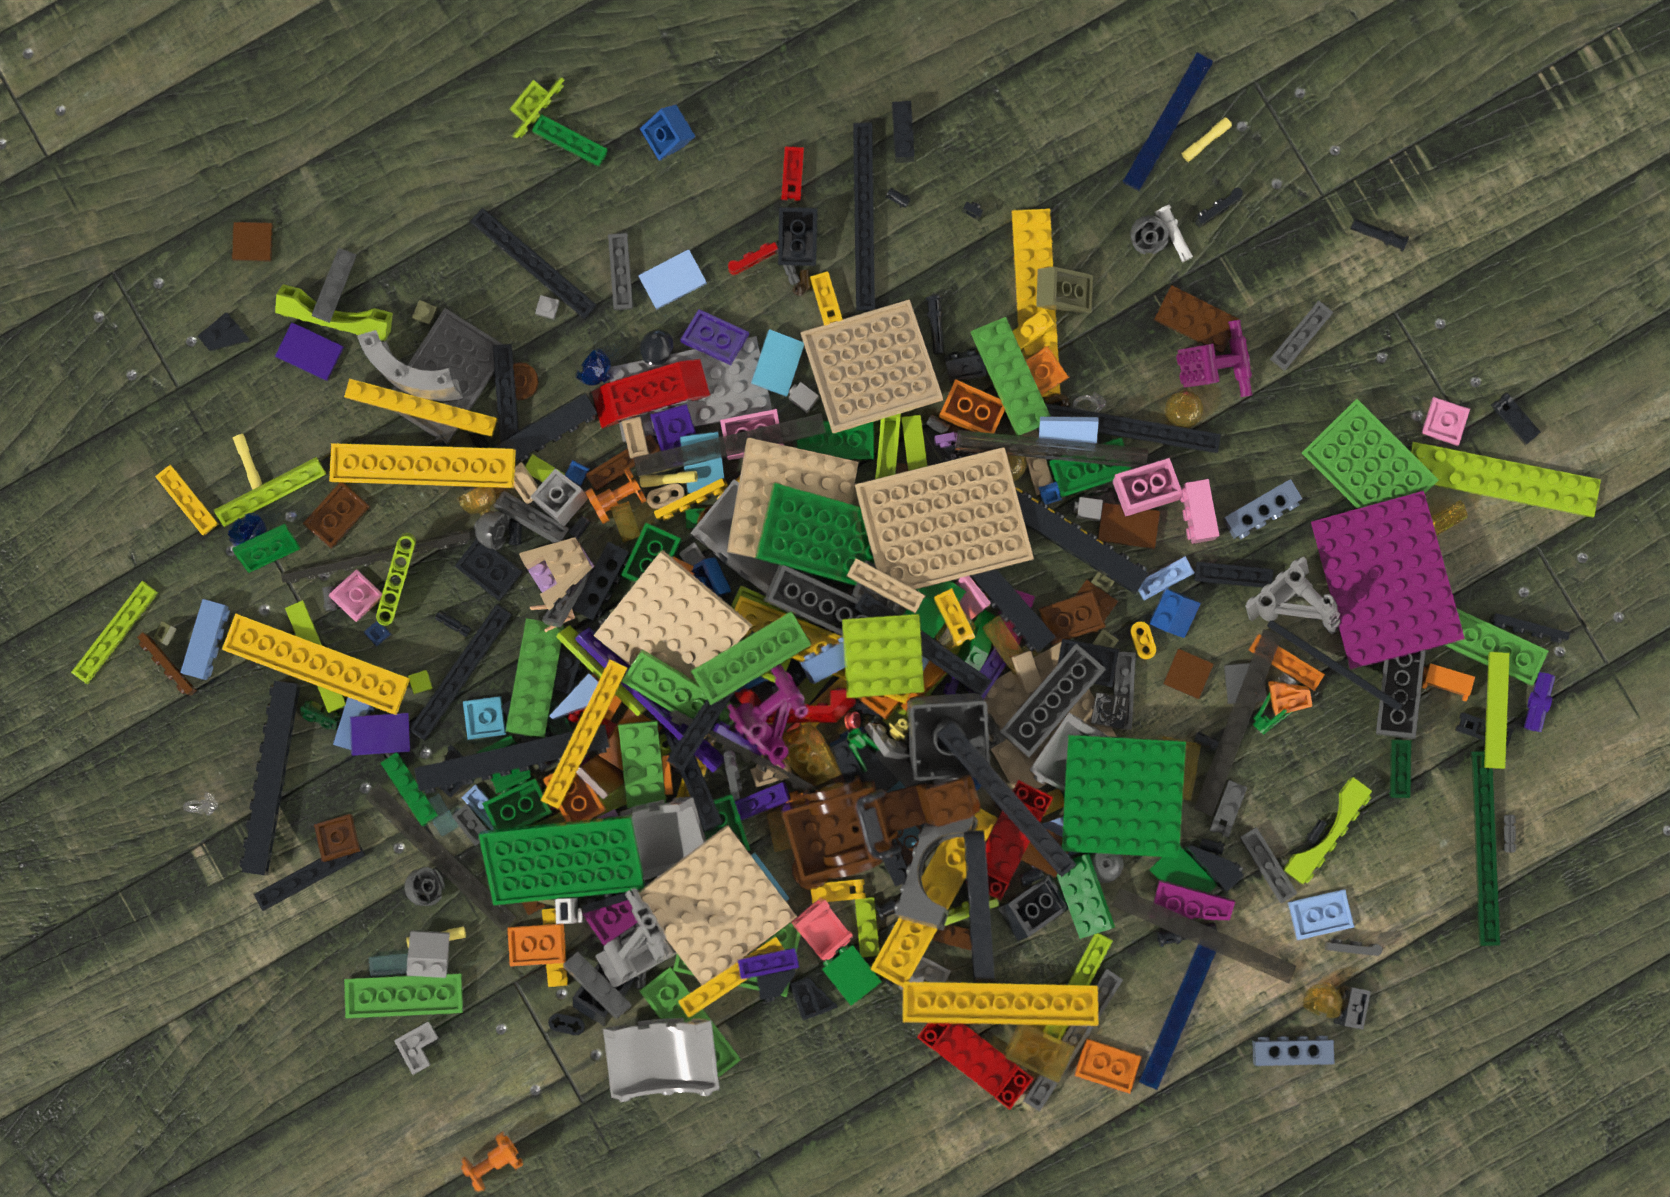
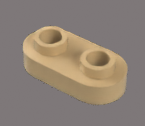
[647,483,685,509]

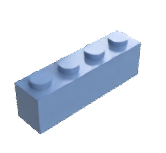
[180,599,230,680]
[800,636,845,683]
[333,697,376,750]

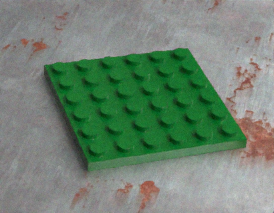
[1062,734,1186,858]

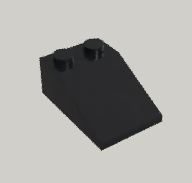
[778,207,818,266]
[1183,845,1245,891]
[998,875,1069,941]
[572,963,637,1027]

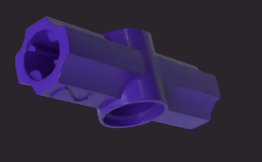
[1524,672,1555,732]

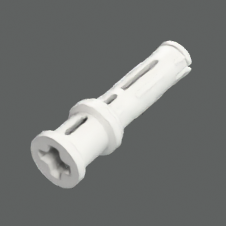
[1155,205,1193,262]

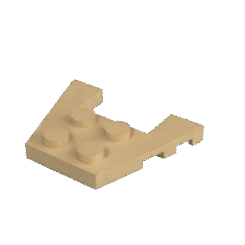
[519,537,592,610]

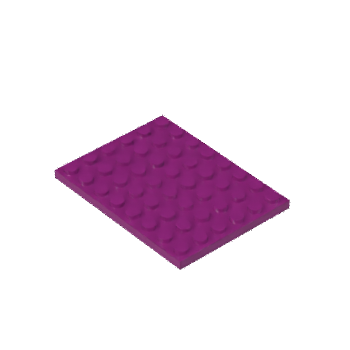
[1311,491,1465,669]

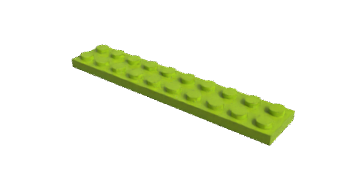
[1410,442,1601,518]

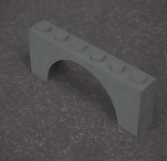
[895,816,978,930]

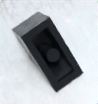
[756,969,796,1002]

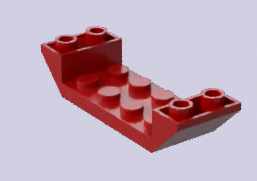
[592,359,711,428]
[735,687,856,724]
[966,779,1053,900]
[917,1023,1034,1110]

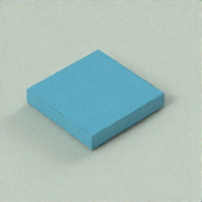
[463,696,507,740]

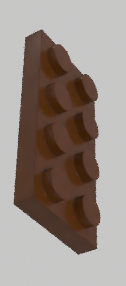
[1154,285,1239,354]

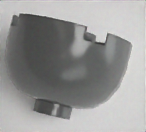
[1130,215,1169,254]
[474,511,510,550]
[1089,853,1124,883]
[404,867,444,906]

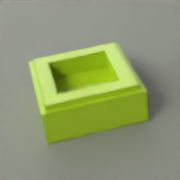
[408,670,433,694]

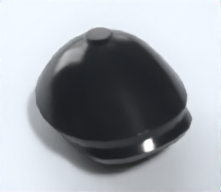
[640,329,673,365]

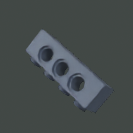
[1222,479,1302,540]
[1253,1036,1334,1066]

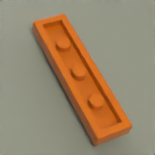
[1248,634,1325,691]

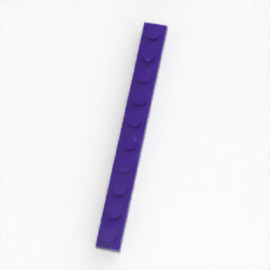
[575,627,725,772]

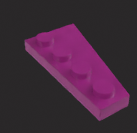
[1149,880,1235,920]

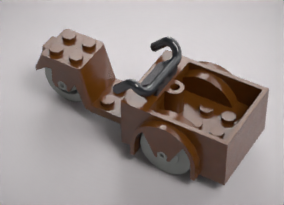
[782,775,980,881]

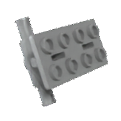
[1246,556,1340,634]
[596,888,677,988]

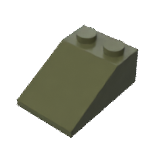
[1036,267,1093,313]

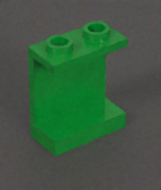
[476,735,533,794]
[822,944,881,1006]

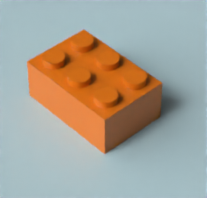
[939,379,1005,440]
[543,765,607,822]

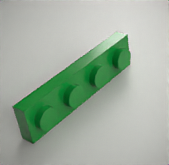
[532,115,608,167]
[381,752,439,827]

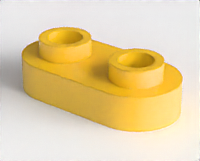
[1130,622,1156,660]

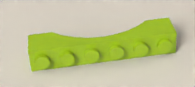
[275,284,393,342]
[875,413,901,479]
[1283,777,1372,884]

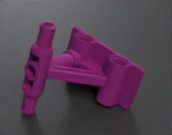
[1176,320,1253,397]
[728,664,808,769]

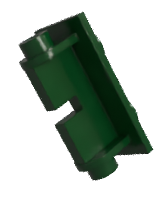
[301,700,342,731]

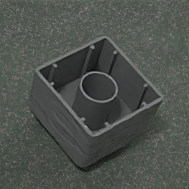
[907,693,990,780]

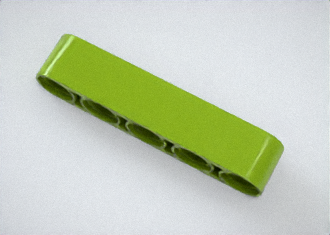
[376,533,416,626]

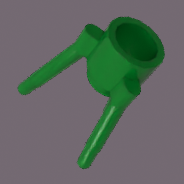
[1253,692,1292,735]
[847,728,879,772]

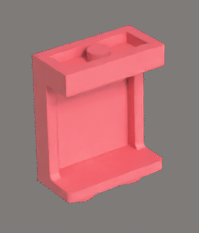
[791,897,853,960]

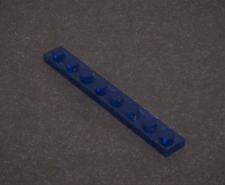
[1123,52,1214,191]
[1139,939,1218,1090]

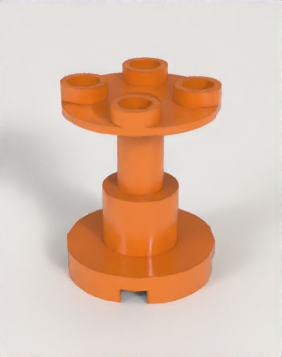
[585,467,647,524]
[461,1132,523,1192]

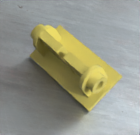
[889,719,909,742]

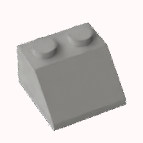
[530,469,588,527]
[407,930,450,978]

